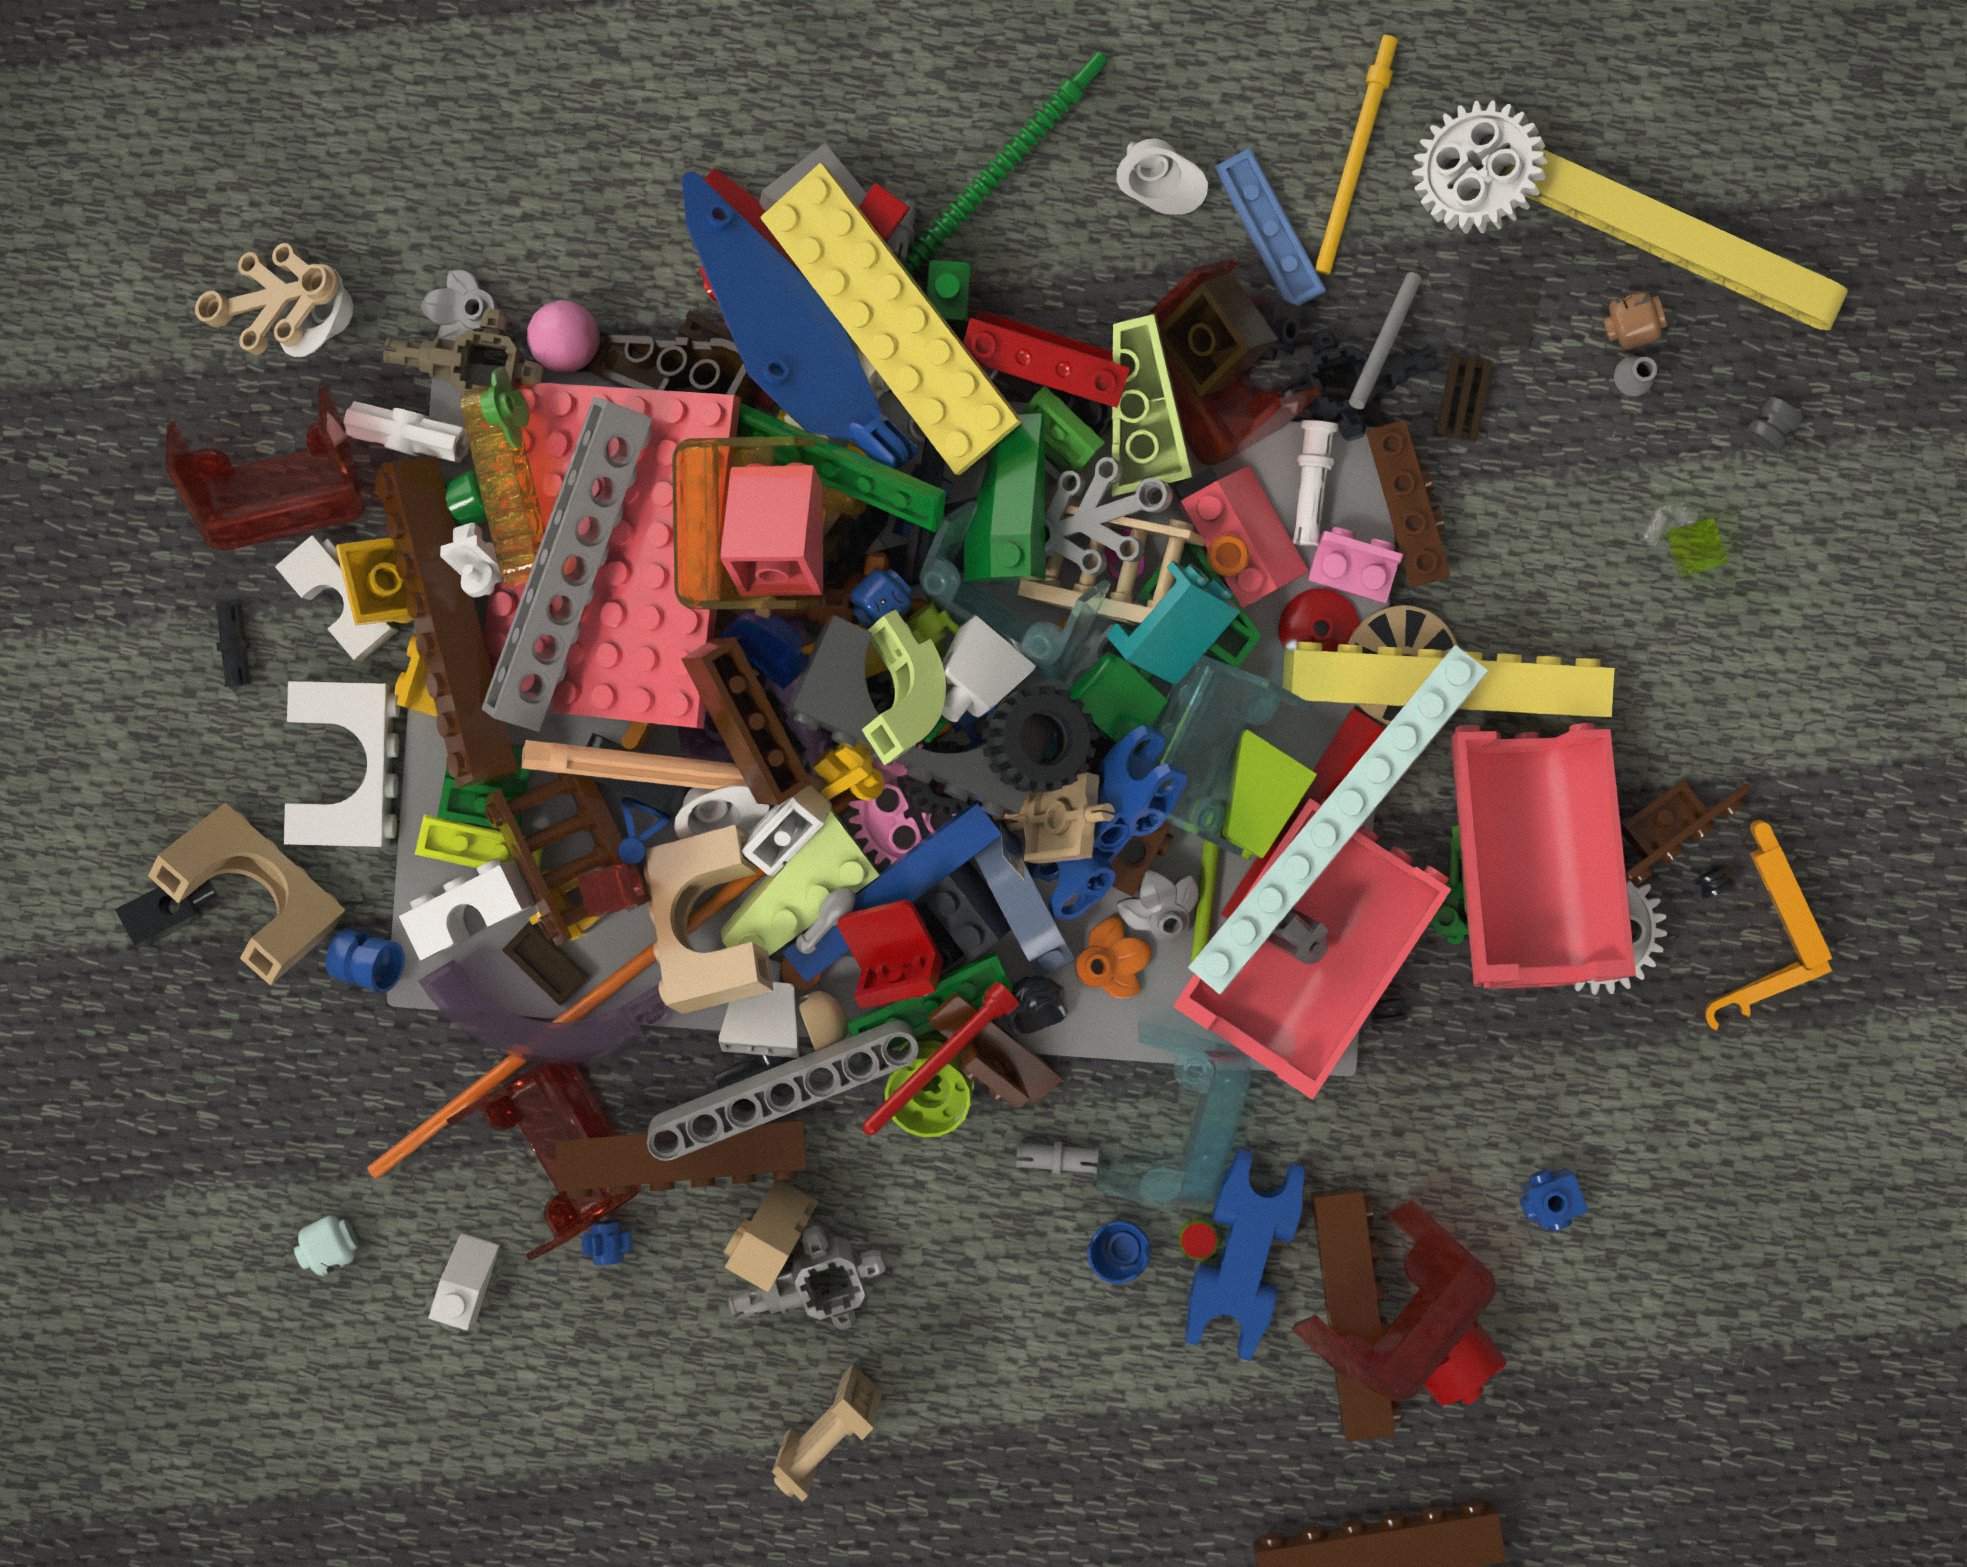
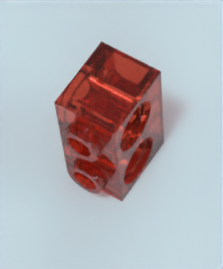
[576,863,644,919]

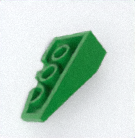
[964,413,1046,583]

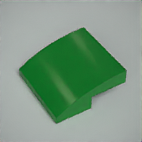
[437,743,530,828]

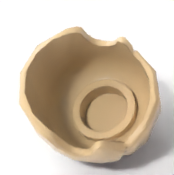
[799,991,848,1051]

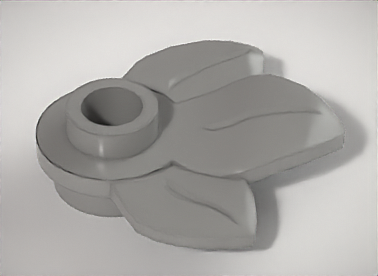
[421,270,497,341]
[1117,869,1199,941]

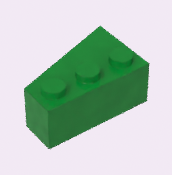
[1135,543,1262,671]

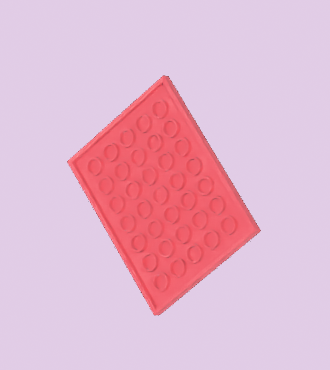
[484,381,741,729]

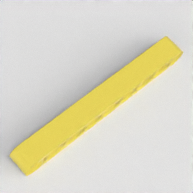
[1502,149,1848,330]

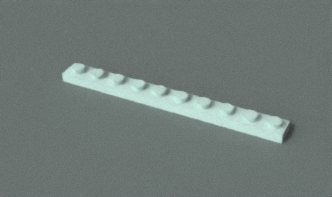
[1188,645,1488,995]

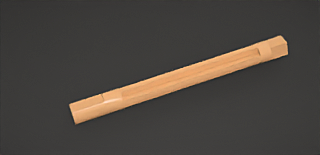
[522,740,826,793]

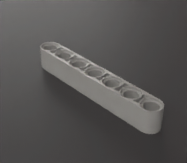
[647,1020,918,1161]

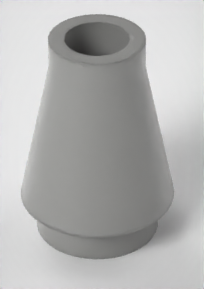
[1614,356,1657,397]

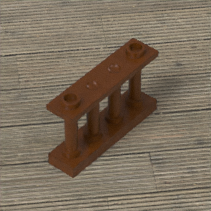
[484,773,652,946]

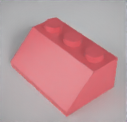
[1178,465,1309,609]

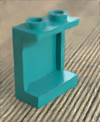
[1106,561,1241,685]

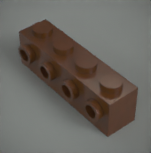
[681,637,812,805]

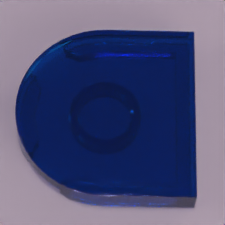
[719,609,810,690]

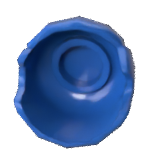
[1087,1219,1152,1284]

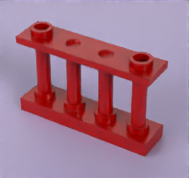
[963,309,1130,408]

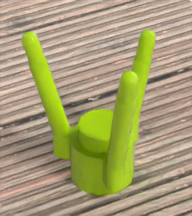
[906,603,960,660]

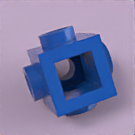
[1519,1168,1589,1231]

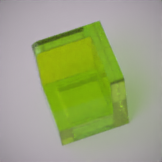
[1666,516,1728,578]

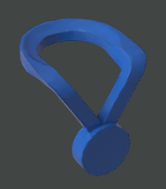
[618,797,671,864]

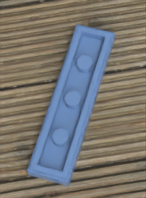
[1214,147,1326,306]

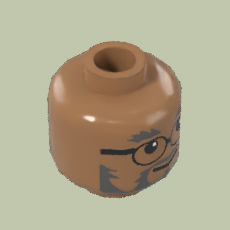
[1603,290,1667,350]

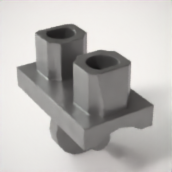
[1267,909,1329,964]

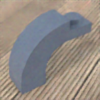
[974,836,1075,976]

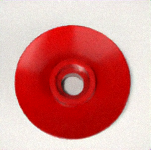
[1278,589,1360,652]

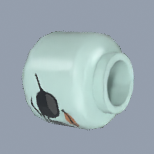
[294,1215,359,1276]

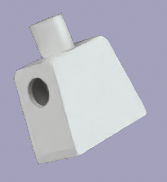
[941,615,1036,722]
[719,960,800,1058]

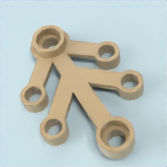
[195,243,339,355]

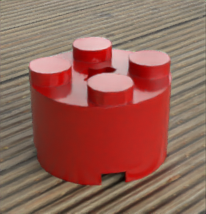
[1406,1311,1507,1406]

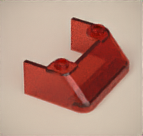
[1145,258,1321,465]
[165,386,362,550]
[446,1055,641,1261]
[1291,1199,1496,1401]

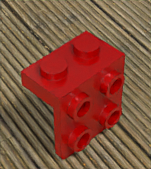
[837,900,943,1009]

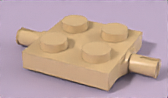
[1007,772,1115,864]

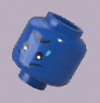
[851,569,913,630]

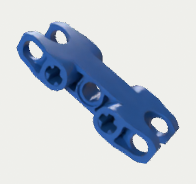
[1028,725,1188,921]
[1184,1146,1306,1361]

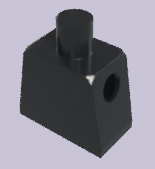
[115,879,218,948]

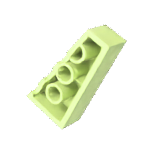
[1112,313,1193,497]
[720,807,880,956]

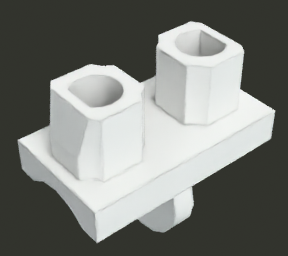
[440,523,516,598]

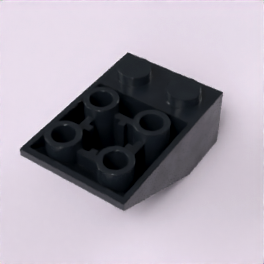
[913,861,1012,978]

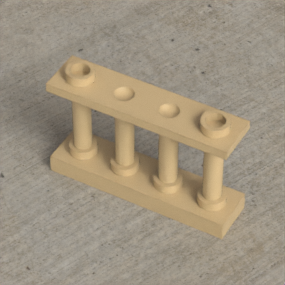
[1017,499,1205,626]
[772,1364,882,1502]

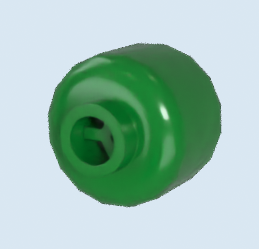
[444,469,504,526]

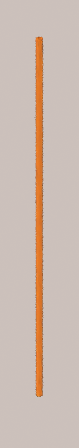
[367,590,1109,1179]

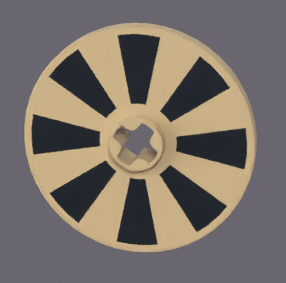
[1348,605,1458,726]

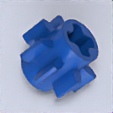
[581,1219,633,1265]

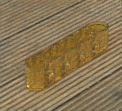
[460,384,545,588]

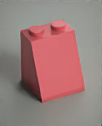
[720,462,823,596]

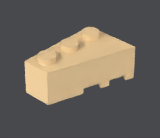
[723,1180,818,1292]

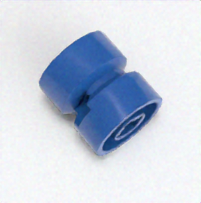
[325,928,405,993]

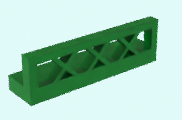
[847,952,1014,1061]

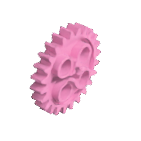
[847,743,979,866]

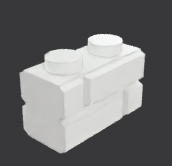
[741,785,832,877]

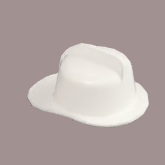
[1116,138,1208,215]
[280,268,354,357]
[674,785,770,839]

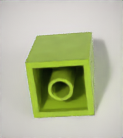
[1221,729,1317,860]

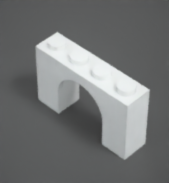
[284,681,400,847]

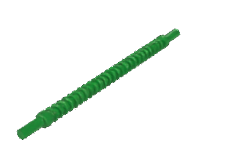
[847,51,1108,334]

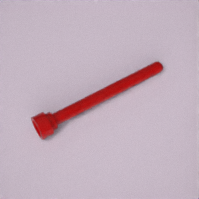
[862,981,1020,1135]

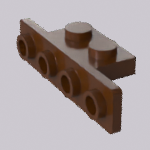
[1367,420,1450,588]
[1621,779,1752,887]
[928,992,1062,1109]

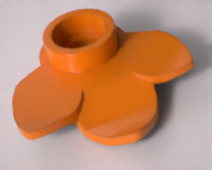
[1075,917,1153,999]

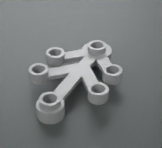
[1045,457,1173,575]

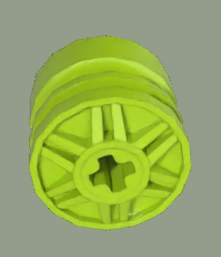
[885,1031,975,1137]

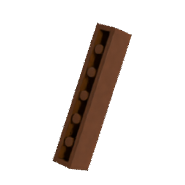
[555,1120,807,1199]
[1310,1186,1401,1442]
[1252,1500,1507,1567]

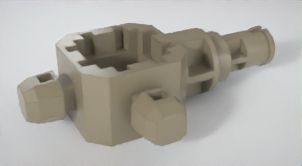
[383,308,545,425]

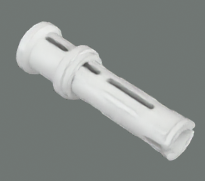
[1293,420,1338,547]

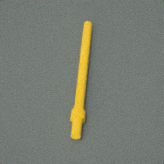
[1315,35,1398,275]

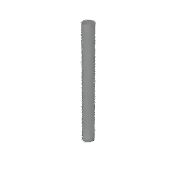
[1349,272,1422,409]

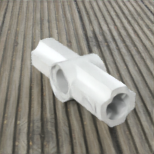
[343,401,470,463]

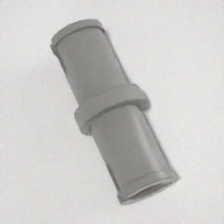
[1016,1141,1099,1174]

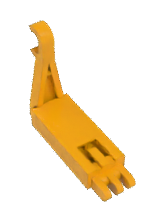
[1705,819,1833,1031]

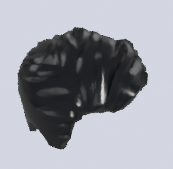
[1003,975,1069,1036]

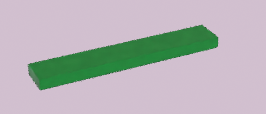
[735,403,946,532]

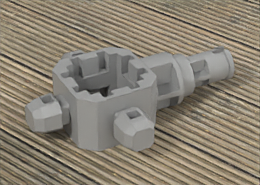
[728,1225,886,1330]

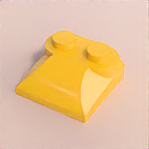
[336,538,414,626]

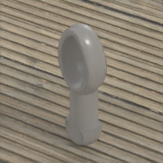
[796,887,855,954]

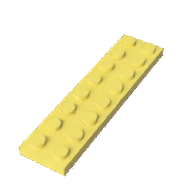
[760,162,1023,475]

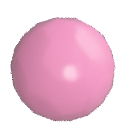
[527,300,600,373]

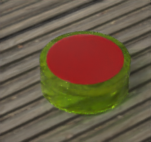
[1178,1218,1219,1261]

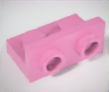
[1307,527,1403,604]

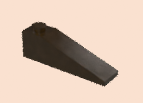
[588,335,758,409]

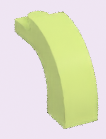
[862,609,946,766]

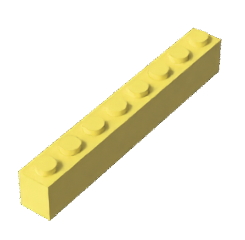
[1282,642,1615,717]

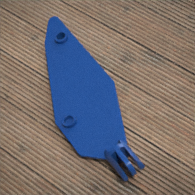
[681,172,919,470]

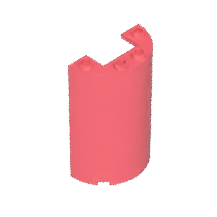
[1451,723,1636,989]
[1173,798,1451,1100]

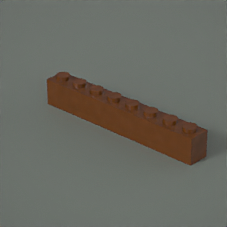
[375,456,518,788]

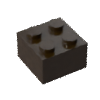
[1159,273,1278,397]

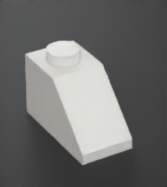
[428,1233,500,1330]

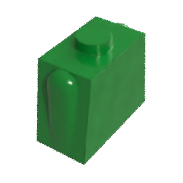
[1067,651,1168,751]

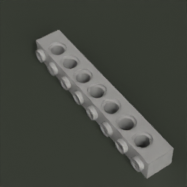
[481,396,652,732]

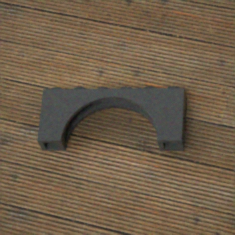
[786,615,1055,819]

